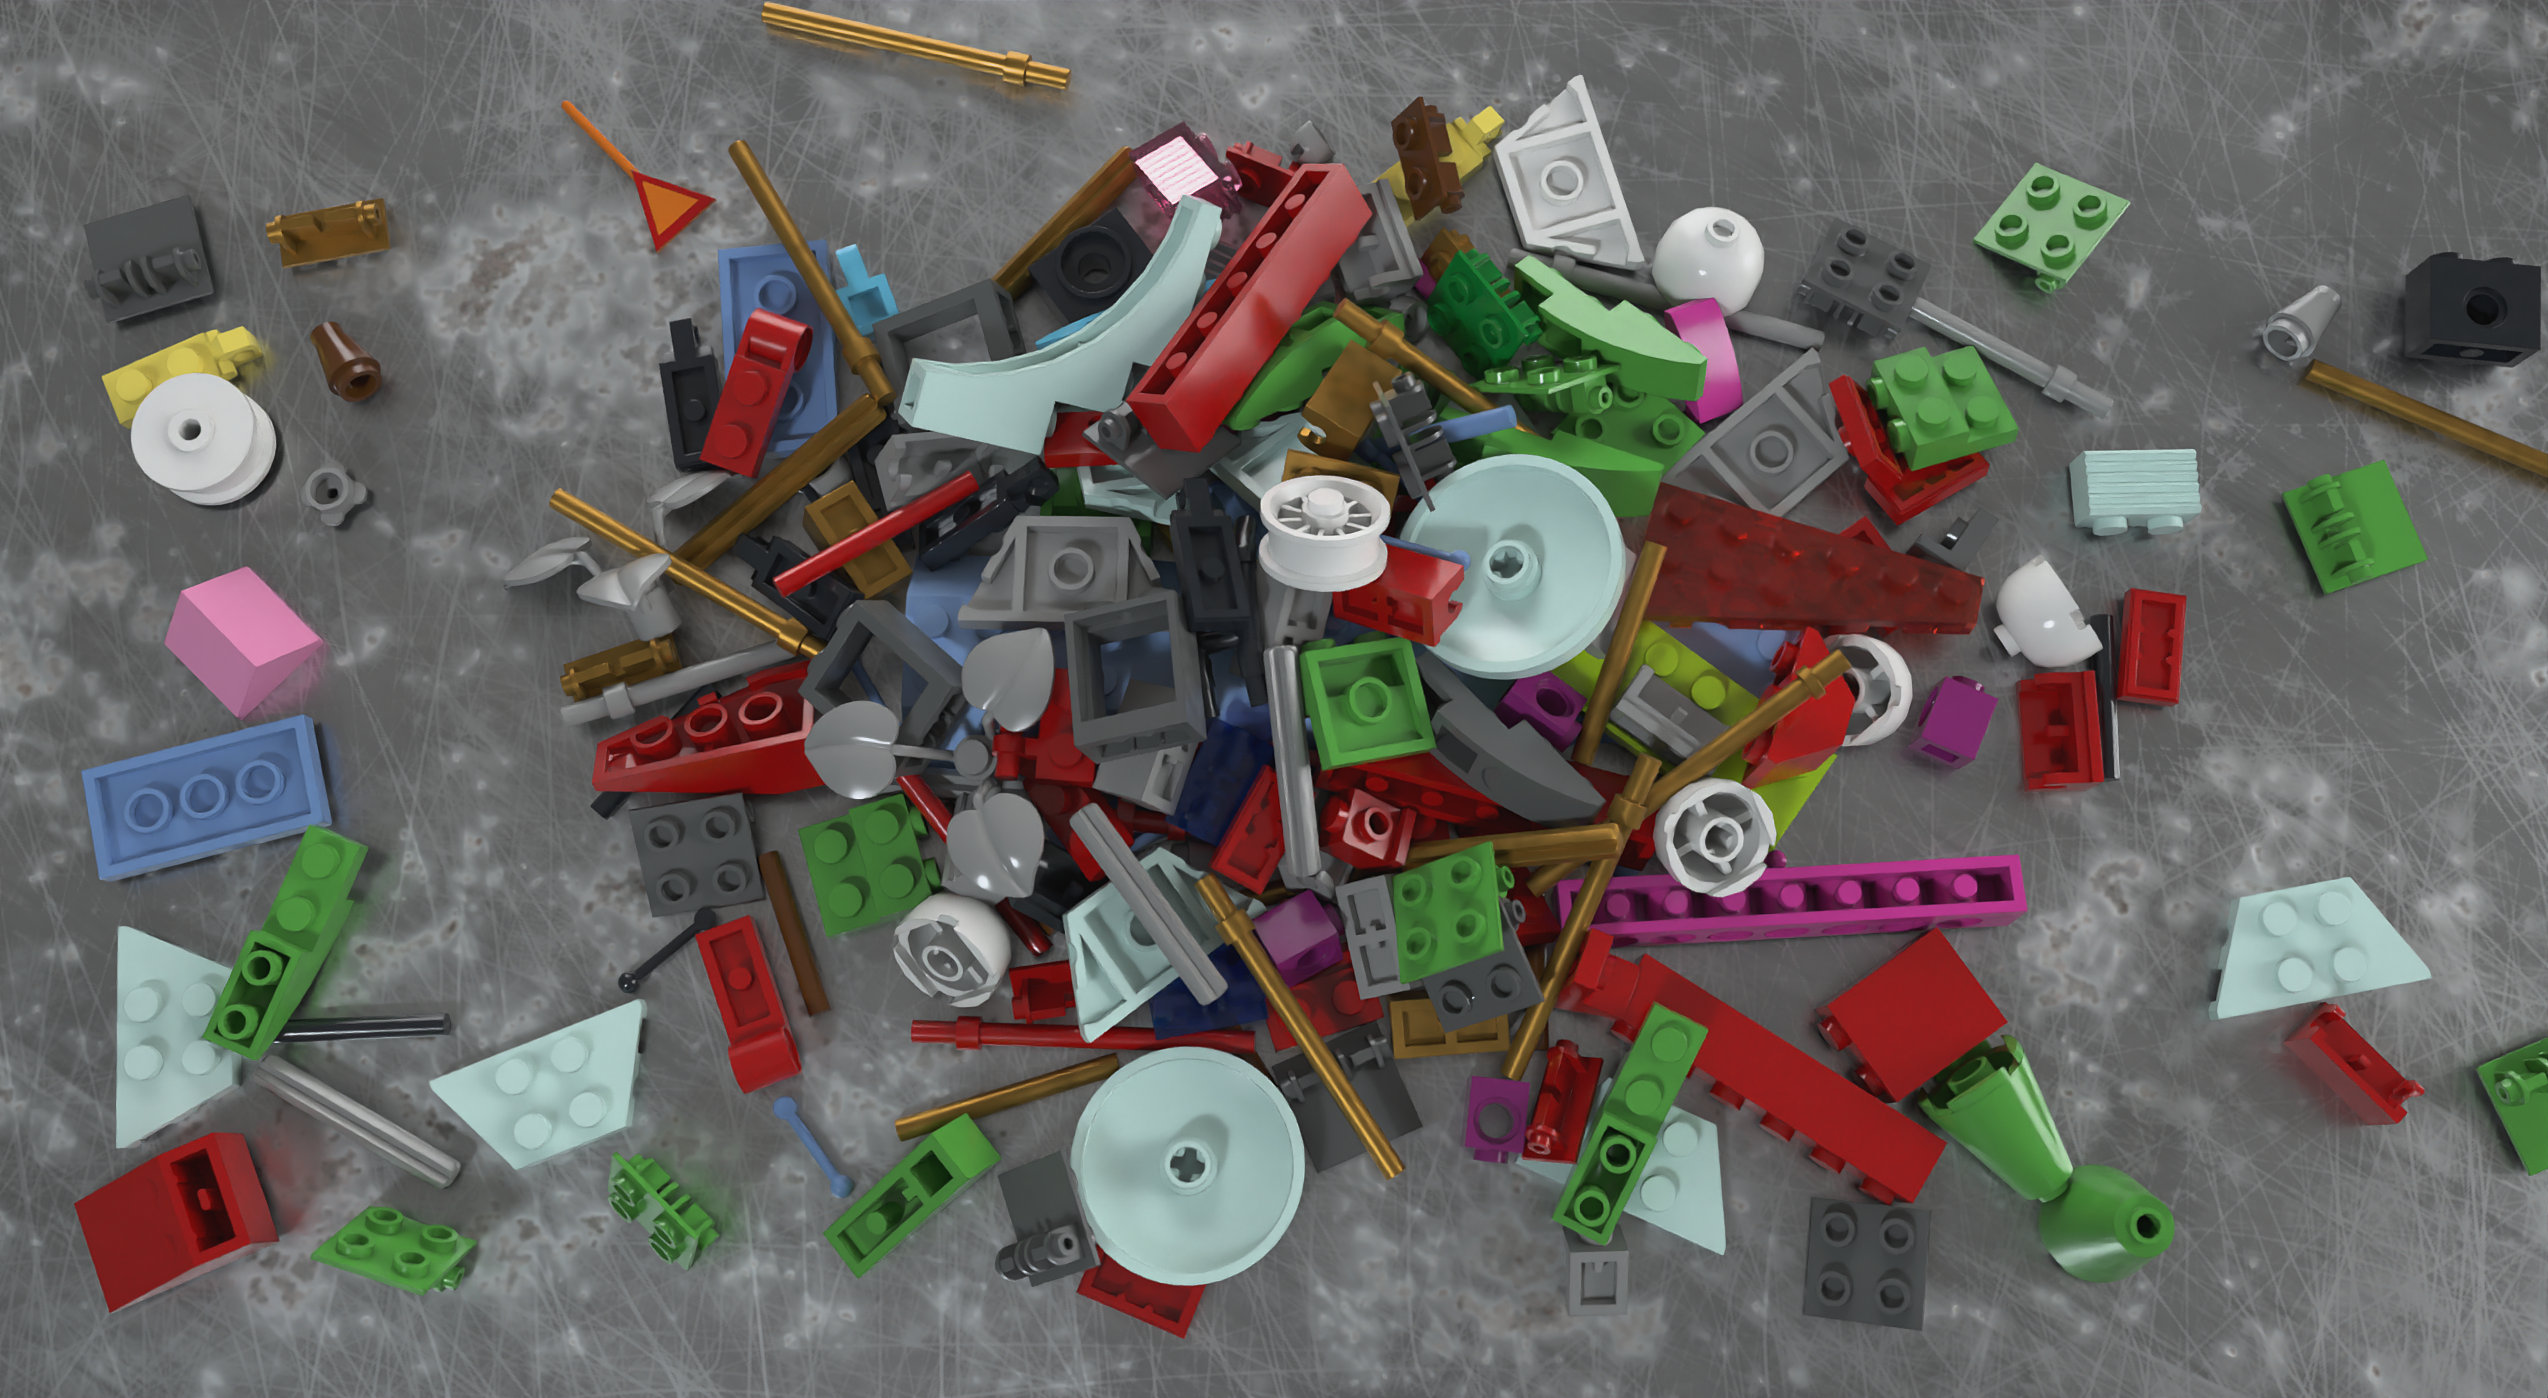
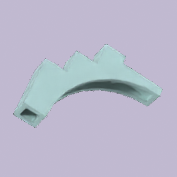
[898,194,1222,455]

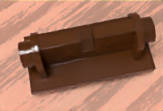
[1391,97,1465,221]

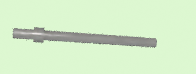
[1506,247,1825,352]
[1908,296,2114,419]
[560,632,829,728]

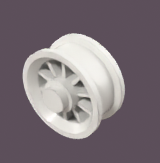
[131,373,276,505]
[1259,475,1390,592]

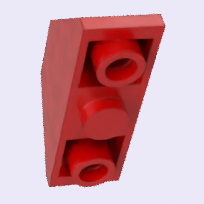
[1741,626,1855,790]

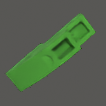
[1514,254,1708,402]
[1221,300,1405,430]
[1438,406,1665,517]
[202,824,369,1060]
[1551,1001,1709,1246]

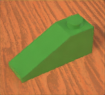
[823,1113,1002,1279]

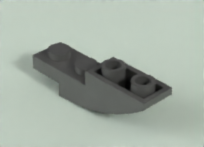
[1415,650,1606,829]

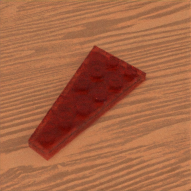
[1632,481,1985,635]

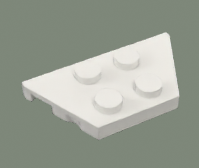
[1493,75,1645,270]

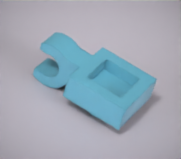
[835,244,900,340]

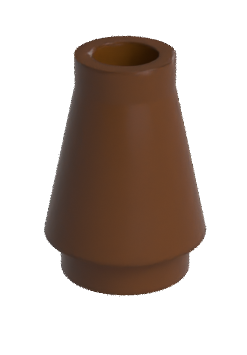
[310,321,382,402]

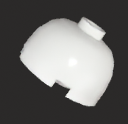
[1652,206,1765,317]
[1993,554,2103,669]
[1823,634,1913,746]
[1653,777,1776,897]
[893,891,1012,1008]

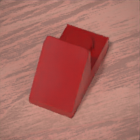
[1554,927,1641,1019]

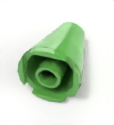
[1917,1034,2073,1202]
[2037,1165,2175,1283]

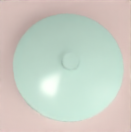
[1399,454,1626,680]
[1070,1046,1305,1286]

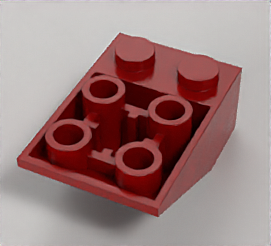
[74,1132,280,1313]

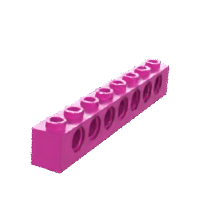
[1551,854,2028,948]

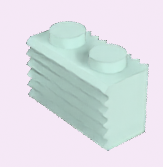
[2069,449,2202,536]

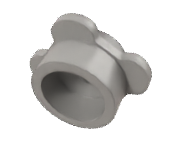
[300,461,368,526]

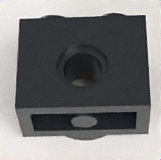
[1027,207,1154,327]
[2404,252,2541,368]

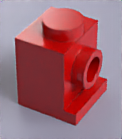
[1319,788,1417,874]

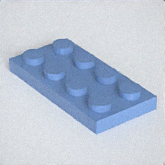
[718,239,841,460]
[81,714,333,882]

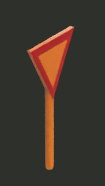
[561,100,716,254]

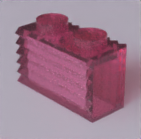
[1128,121,1243,222]

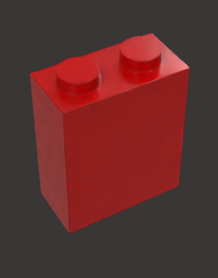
[1814,927,2008,1104]

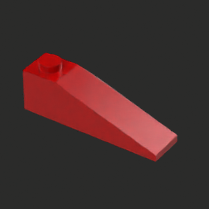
[592,659,826,794]

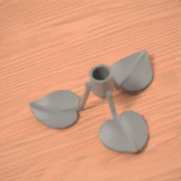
[501,469,743,641]
[804,628,1056,898]

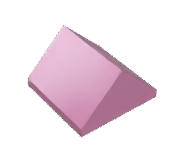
[164,566,324,720]

